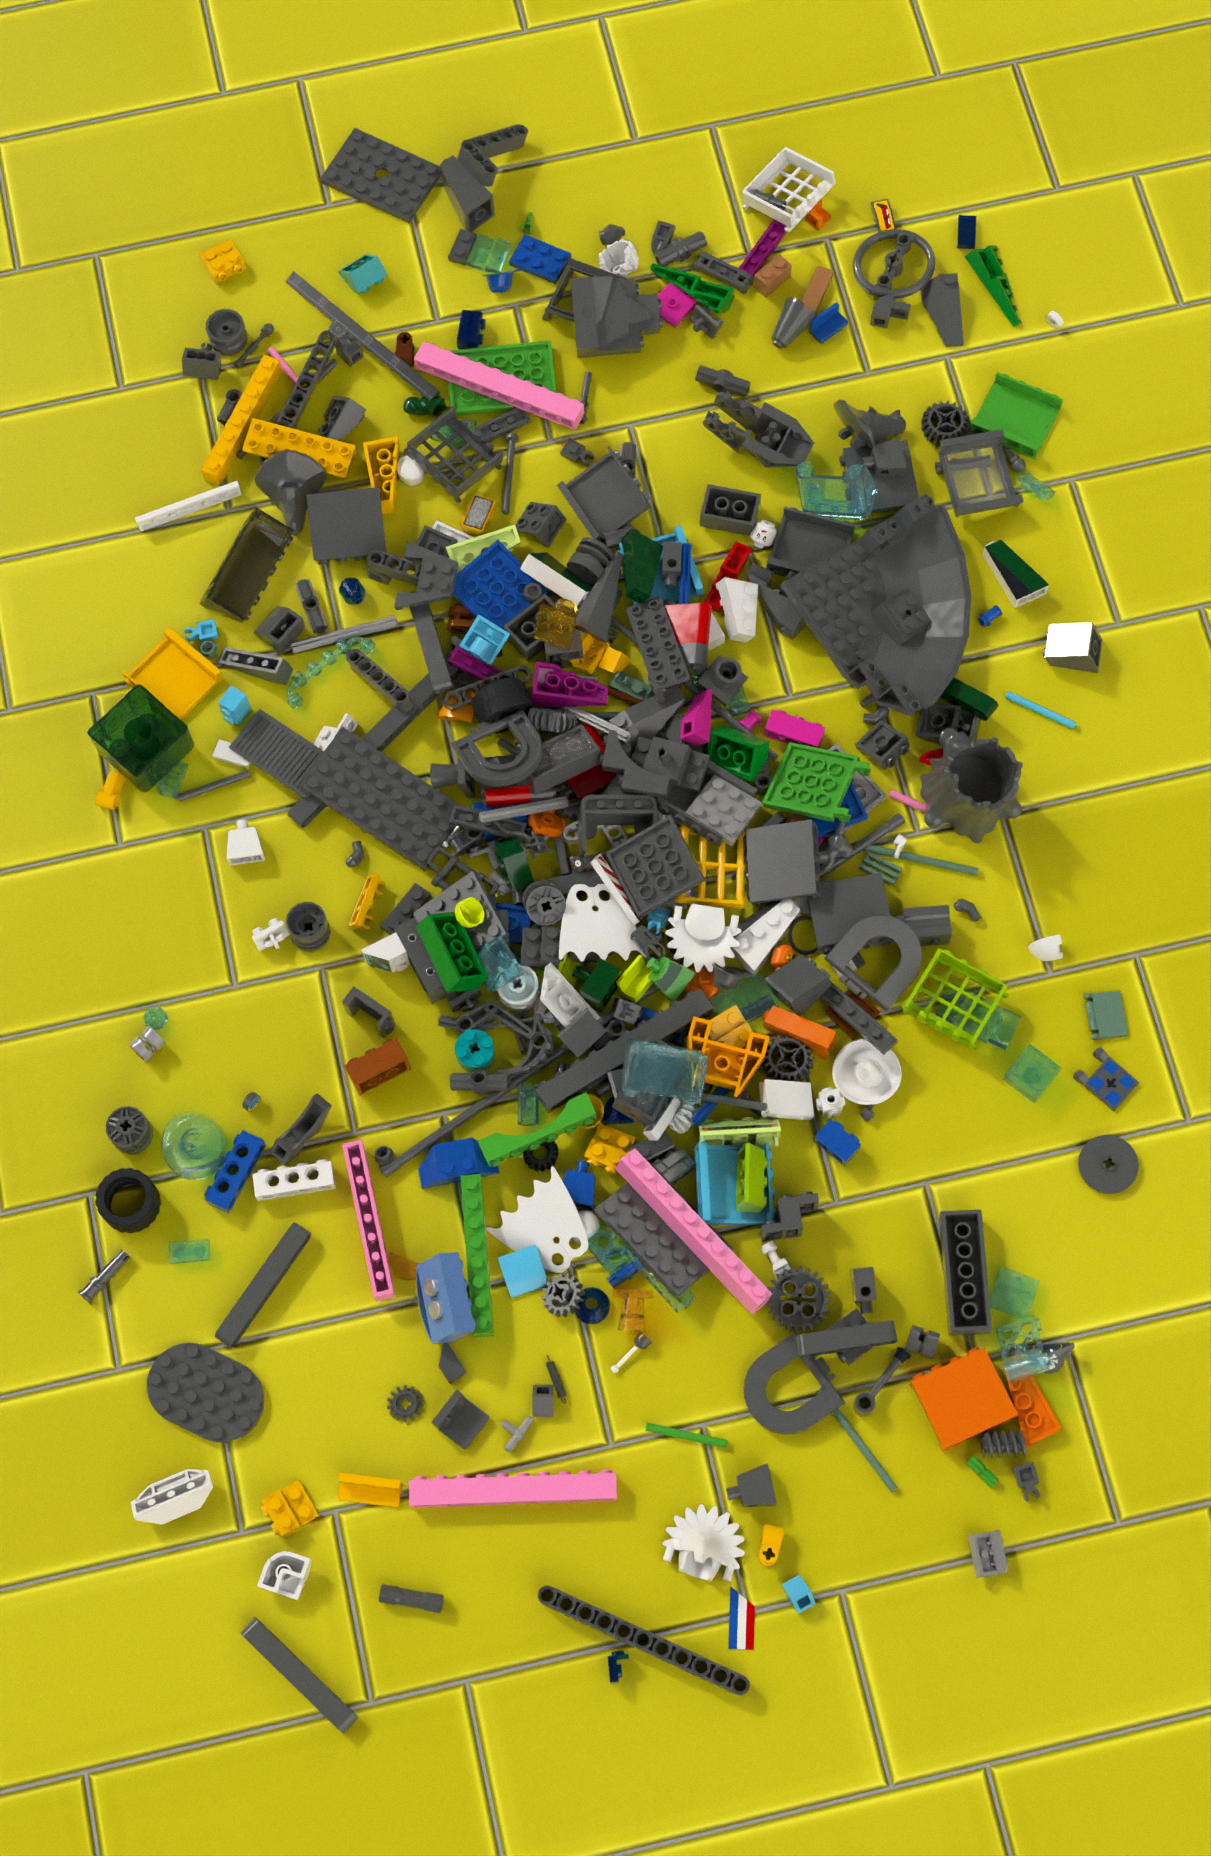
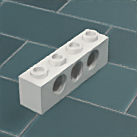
[252,1159,336,1201]

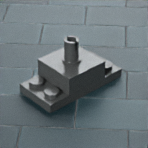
[631,736,711,792]

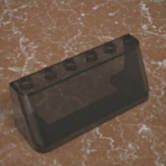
[199,507,294,623]

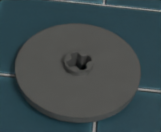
[1078,1135,1139,1194]

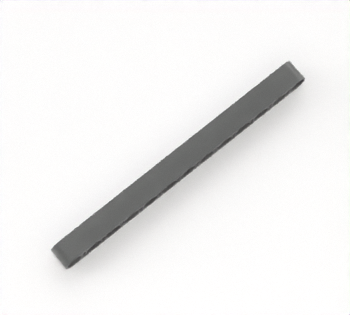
[288,651,463,828]

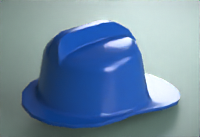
[482,269,522,293]

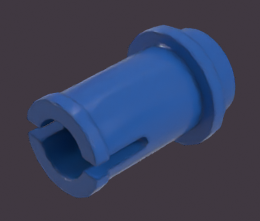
[978,605,1002,627]

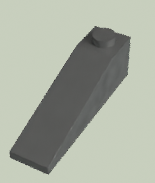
[217,647,293,685]

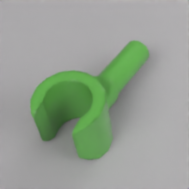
[522,212,533,234]

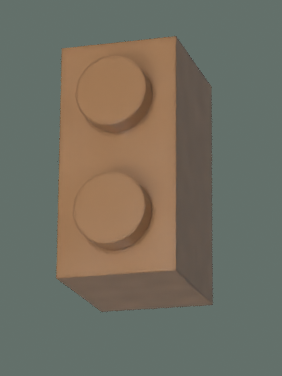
[754,254,792,297]

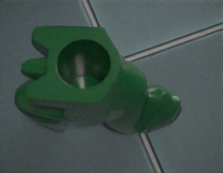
[403,387,447,417]

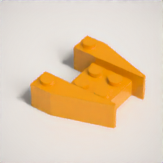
[687,1016,770,1098]

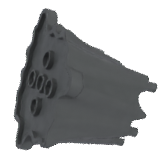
[920,728,1023,843]

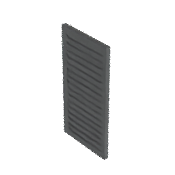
[229,709,324,799]

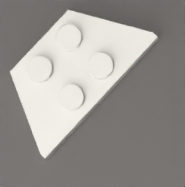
[540,963,600,1028]

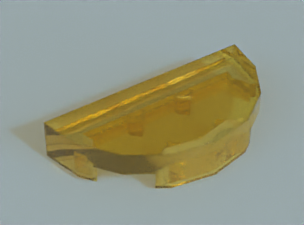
[388,1252,418,1281]

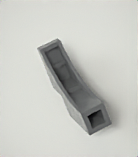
[600,730,670,800]

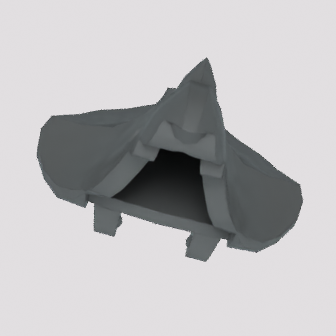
[834,400,906,449]
[255,450,326,536]

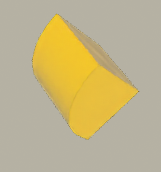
[598,647,631,674]

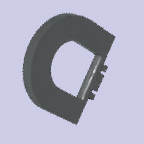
[451,710,543,786]
[824,915,922,1011]
[744,1332,845,1435]

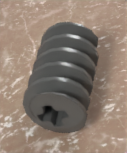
[981,1430,1026,1458]

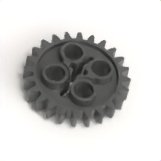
[765,1266,831,1332]

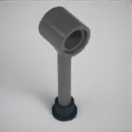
[853,1347,911,1416]

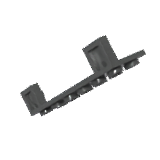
[626,597,690,703]

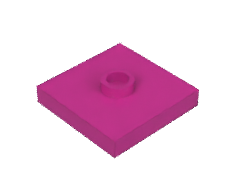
[657,283,697,328]

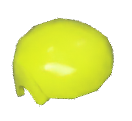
[454,897,485,928]

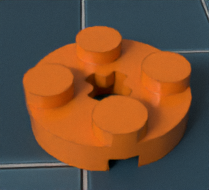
[528,810,566,839]

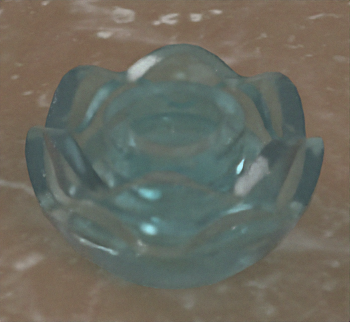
[143,1007,168,1030]

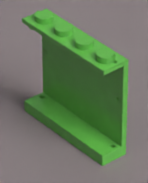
[969,372,1063,460]

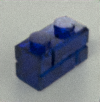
[457,310,486,350]

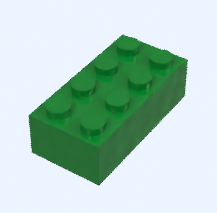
[416,912,488,993]

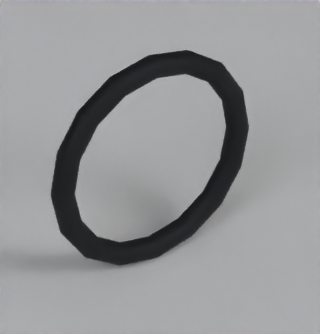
[788,915,818,955]

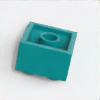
[338,254,388,293]

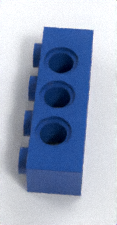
[205,1130,266,1214]

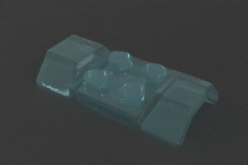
[935,983,1022,1051]

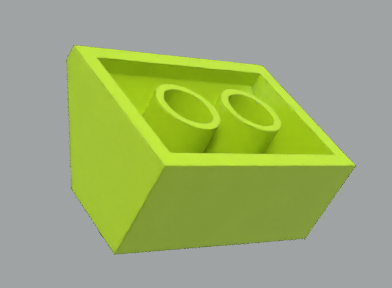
[736,1143,767,1213]

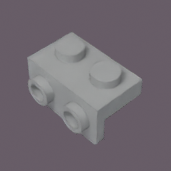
[968,1530,1008,1578]

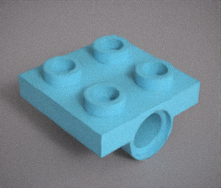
[459,614,510,666]

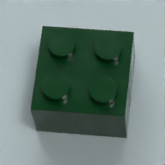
[494,837,534,892]

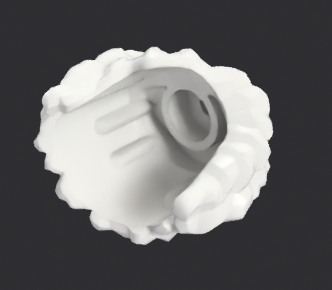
[598,239,639,278]

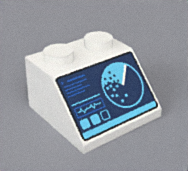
[362,933,410,973]

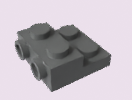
[855,720,910,770]
[520,926,564,969]
[826,1308,874,1366]

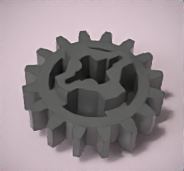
[541,1273,585,1317]

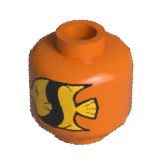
[770,944,796,971]

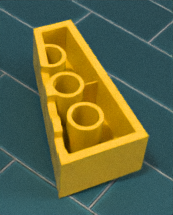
[363,436,400,515]

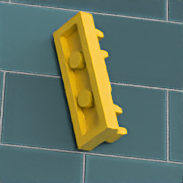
[348,873,386,930]

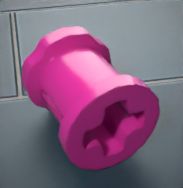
[738,710,762,732]

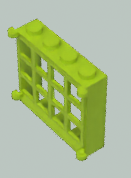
[901,948,1009,1050]

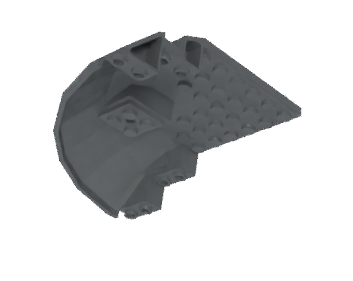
[780,494,971,716]

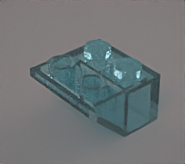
[478,935,524,993]

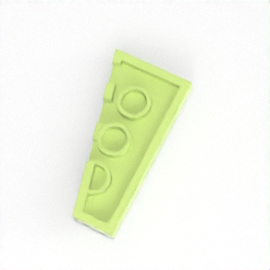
[446,525,521,573]

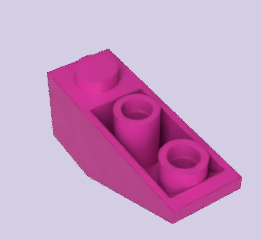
[680,689,712,746]

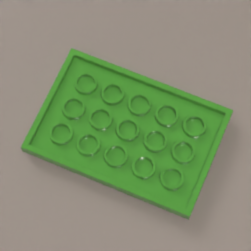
[448,340,556,416]

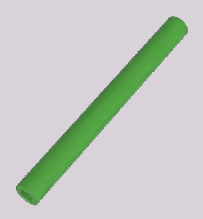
[646,1423,728,1448]

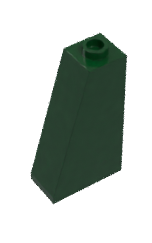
[623,529,663,603]

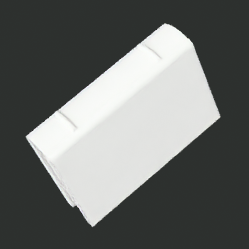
[759,1079,814,1120]

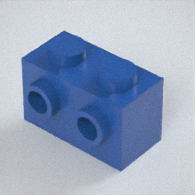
[814,1119,861,1167]

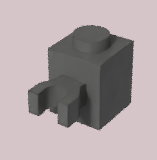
[335,333,364,367]
[609,997,642,1025]

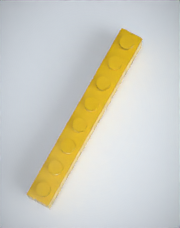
[201,355,283,487]

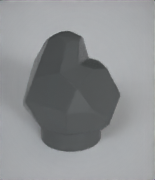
[599,224,625,245]

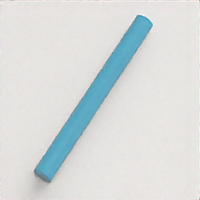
[1005,691,1076,729]

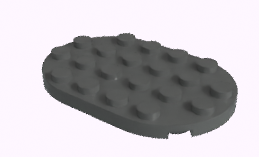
[147,1343,265,1443]

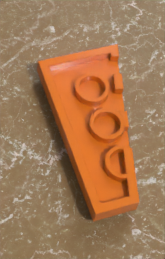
[1003,1355,1062,1448]

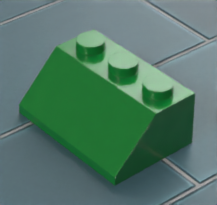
[707,726,770,782]

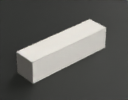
[643,1096,682,1141]

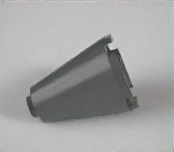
[771,297,816,349]

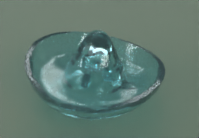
[162,1112,227,1180]

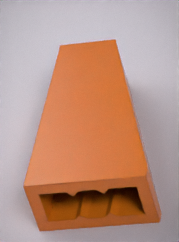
[762,1005,837,1060]

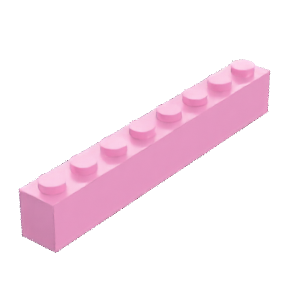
[342,1140,396,1302]

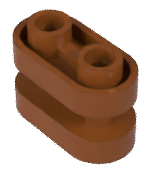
[447,604,476,634]

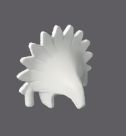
[665,904,742,972]
[663,1504,745,1582]

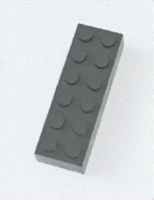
[939,1210,992,1336]

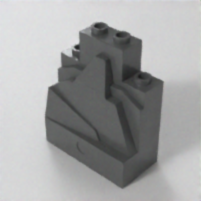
[571,276,663,358]

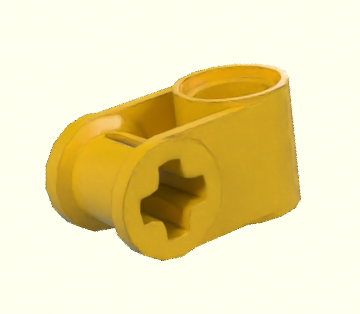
[759,1523,785,1567]

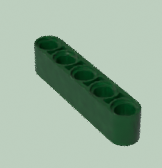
[940,678,999,721]

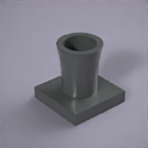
[696,655,748,707]
[430,758,475,798]

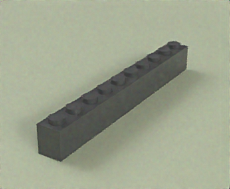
[535,989,714,1114]

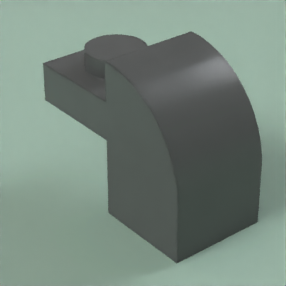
[870,295,911,328]

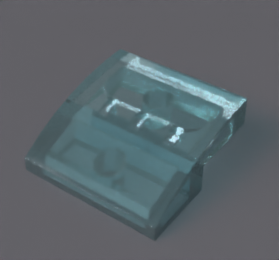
[466,234,512,273]
[989,1266,1040,1320]

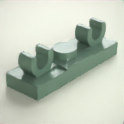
[609,672,655,701]

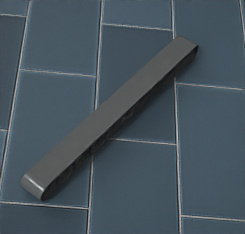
[538,1585,750,1696]

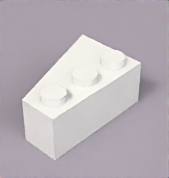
[716,577,758,643]

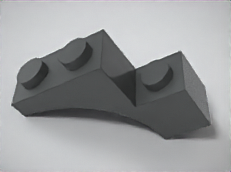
[270,1093,332,1165]

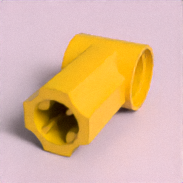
[95,771,126,810]

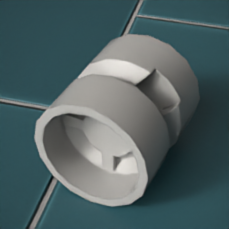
[128,1025,166,1062]

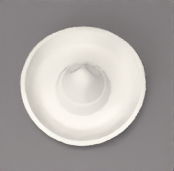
[832,1039,902,1105]

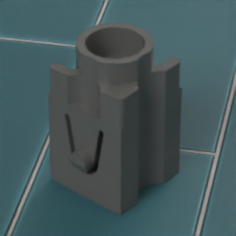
[895,905,952,946]

